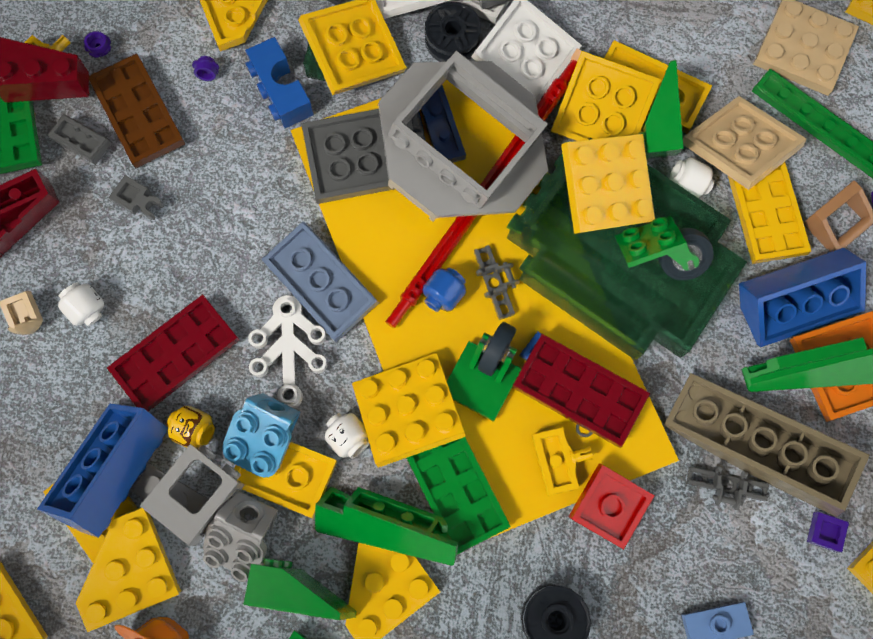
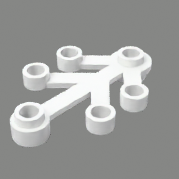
[248,295,327,408]

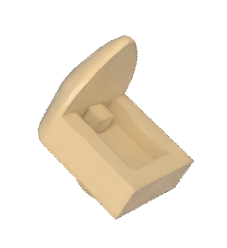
[0,291,43,335]

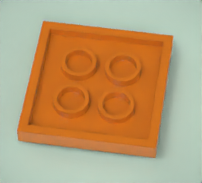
[790,311,873,422]

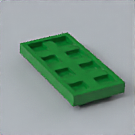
[0,97,42,174]
[406,437,511,555]

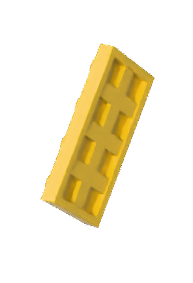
[728,162,812,264]

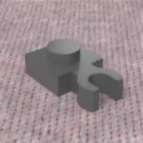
[108,175,164,220]

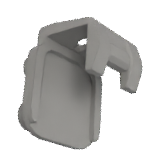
[203,491,278,582]

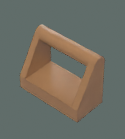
[803,180,873,252]

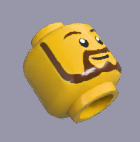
[167,405,215,448]

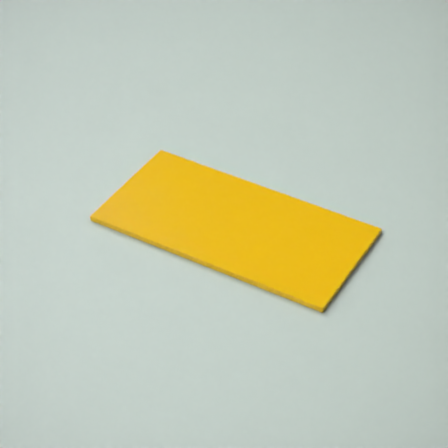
[290,80,679,538]

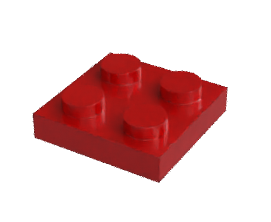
[568,463,655,550]

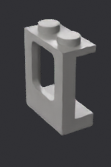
[140,444,245,546]

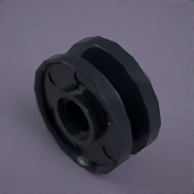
[425,2,481,62]
[520,584,591,639]

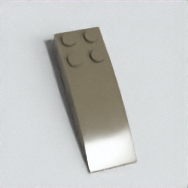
[664,373,870,517]

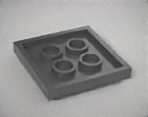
[301,109,395,204]

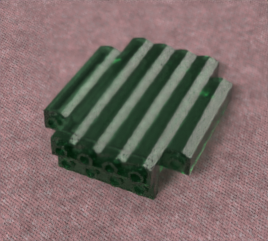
[506,138,747,361]

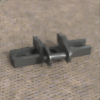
[474,245,520,320]
[686,465,769,510]

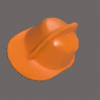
[114,617,189,639]

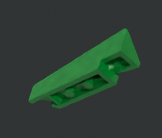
[741,338,873,392]
[315,486,458,566]

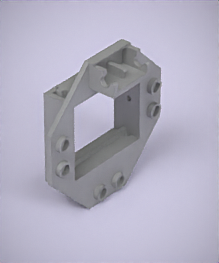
[378,51,548,222]

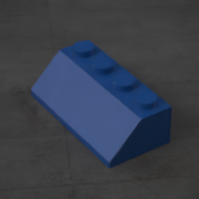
[739,248,866,348]
[37,403,168,538]

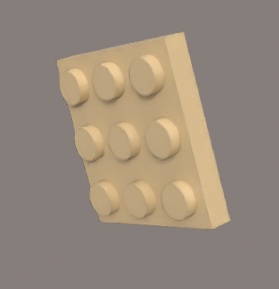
[753,0,859,96]
[683,96,806,190]

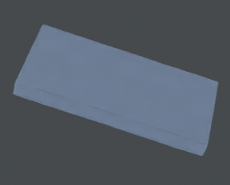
[261,221,379,342]

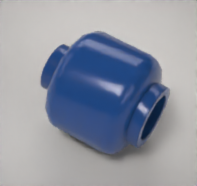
[423,268,466,312]

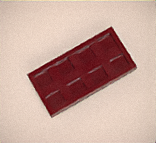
[107,294,240,412]
[512,334,650,448]

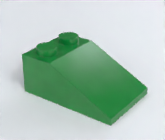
[639,60,683,159]
[243,558,357,621]

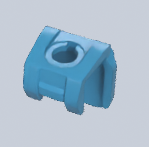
[222,393,301,478]

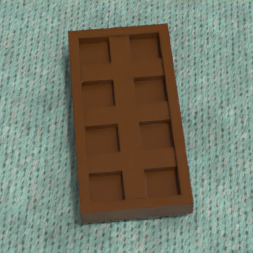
[89,53,185,169]

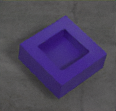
[807,512,849,553]

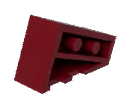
[0,37,89,102]
[0,168,60,257]

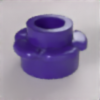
[84,31,111,58]
[192,56,219,81]

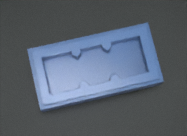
[681,602,754,639]

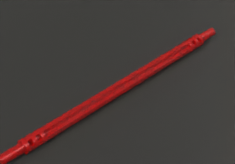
[385,60,577,329]

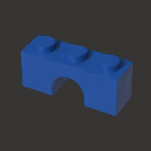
[245,37,314,129]

